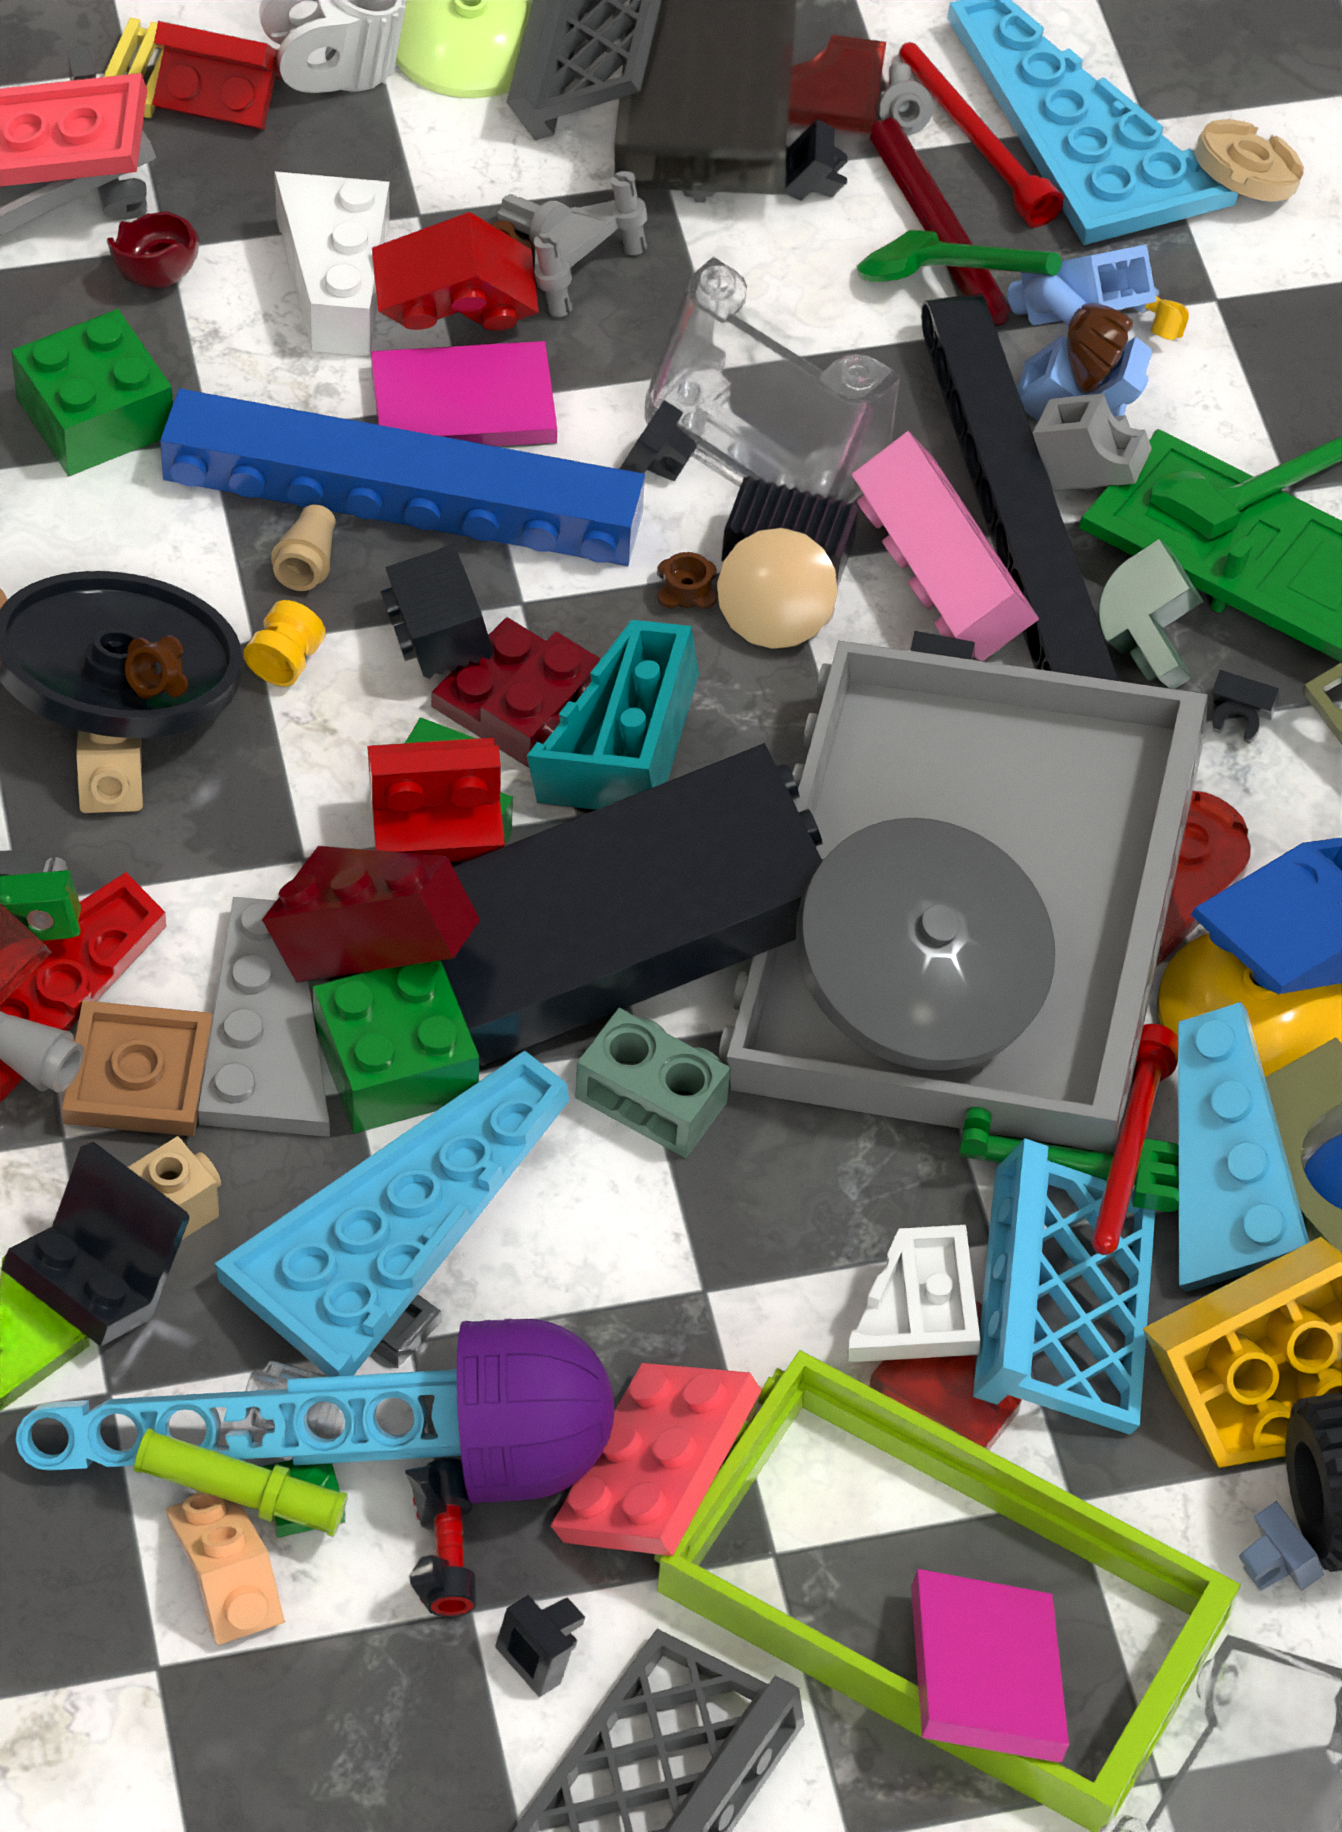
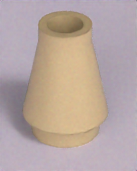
[271,505,336,591]

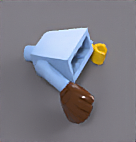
[1007,244,1189,394]

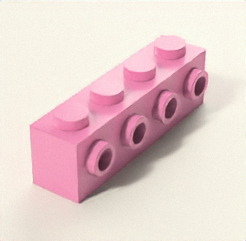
[851,431,1039,661]

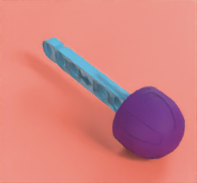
[16,1318,614,1503]

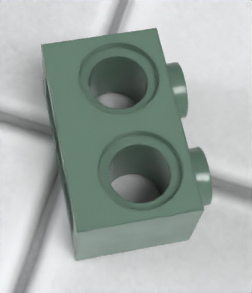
[575,1008,731,1158]

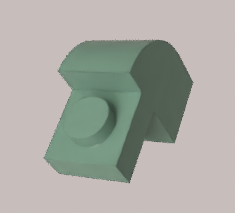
[1099,539,1204,689]

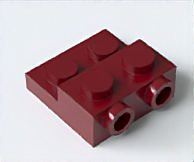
[431,617,601,768]

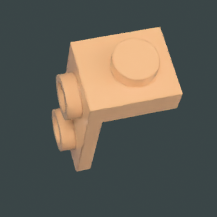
[166,1492,285,1645]

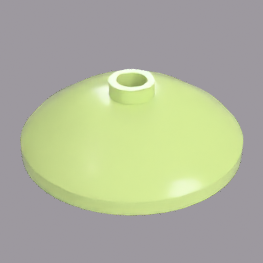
[396,0,533,98]

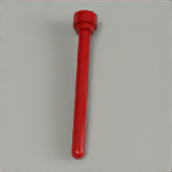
[899,42,1064,228]
[1092,1024,1178,1255]

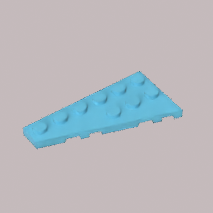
[947,0,1238,245]
[214,1051,570,1377]

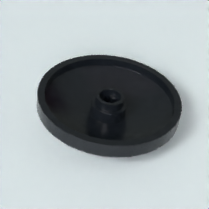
[0,571,242,738]

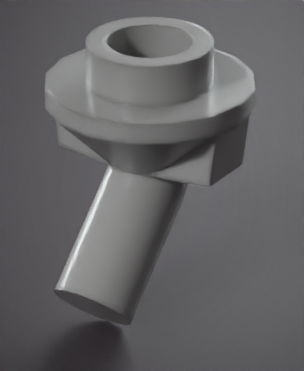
[877,63,933,135]

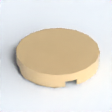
[1194,119,1304,202]

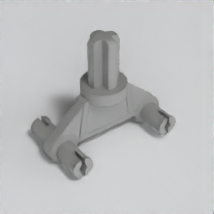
[497,171,648,317]

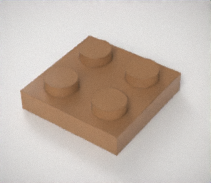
[62,1000,213,1137]

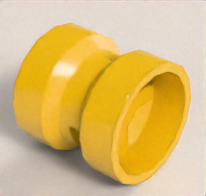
[243,600,326,687]

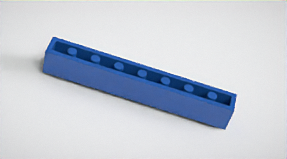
[160,388,645,566]

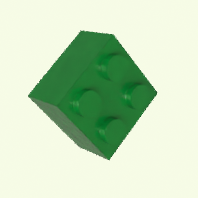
[11,309,173,477]
[313,960,479,1134]

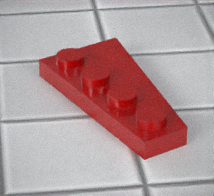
[0,872,167,1103]

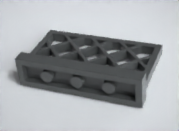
[506,0,661,140]
[512,1628,805,1832]

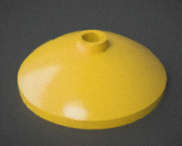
[1157,933,1342,1077]

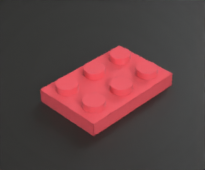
[0,73,147,187]
[551,1363,762,1556]

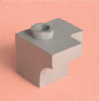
[1033,393,1152,491]

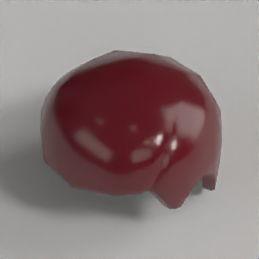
[107,211,199,289]

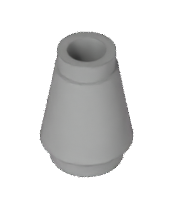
[0,1011,84,1093]

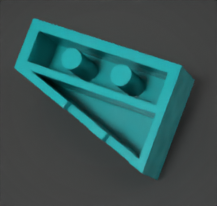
[527,620,699,810]

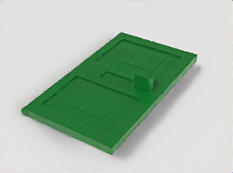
[1078,429,1342,662]

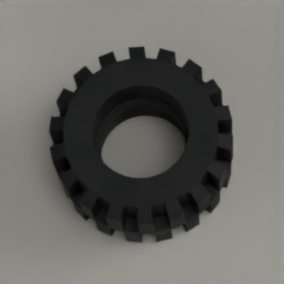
[1285,1392,1342,1572]

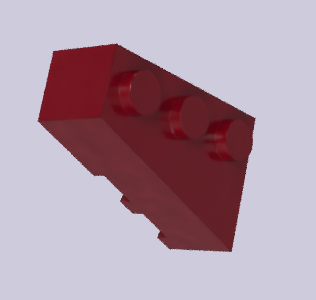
[262,846,480,982]

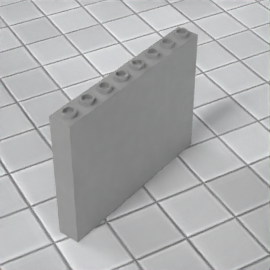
[719,640,1208,1154]

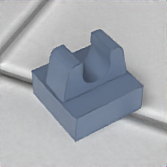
[1239,1501,1324,1591]

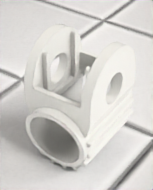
[259,0,407,93]

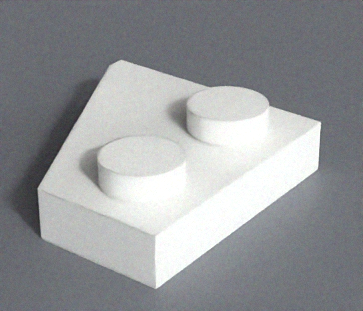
[847,1225,980,1362]

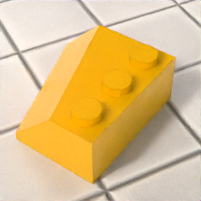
[1142,1237,1342,1468]

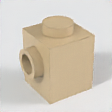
[128,1136,221,1240]

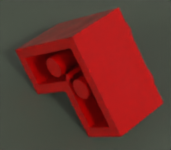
[372,212,539,331]

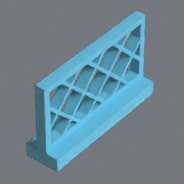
[973,1138,1155,1435]

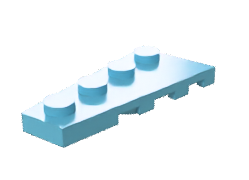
[1178,1002,1309,1292]

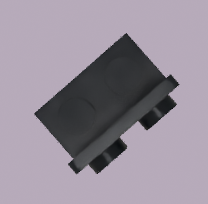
[1,1141,189,1347]

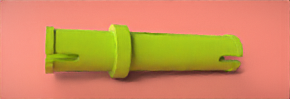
[134,1428,348,1537]

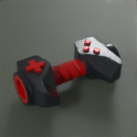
[405,1458,477,1617]

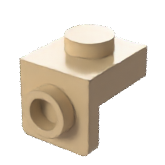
[76,730,143,813]

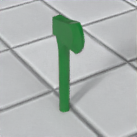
[856,230,1062,282]
[1150,437,1342,540]

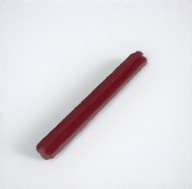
[870,117,1011,325]

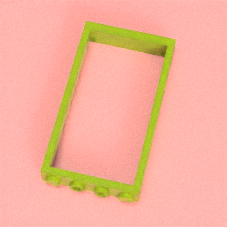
[654,1350,1241,1832]

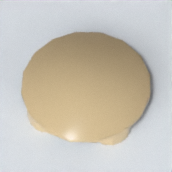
[717,528,838,649]

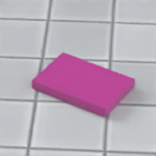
[371,341,558,446]
[911,1569,1069,1763]

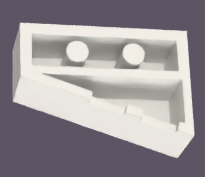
[275,172,389,357]

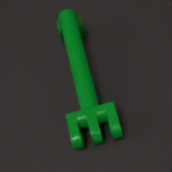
[958,1107,1179,1212]

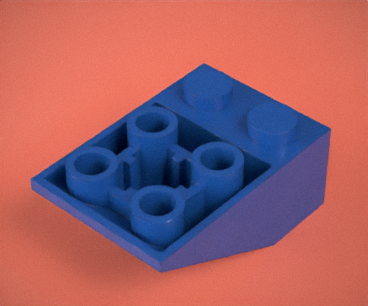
[1191,837,1342,994]

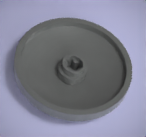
[796,818,1056,1070]

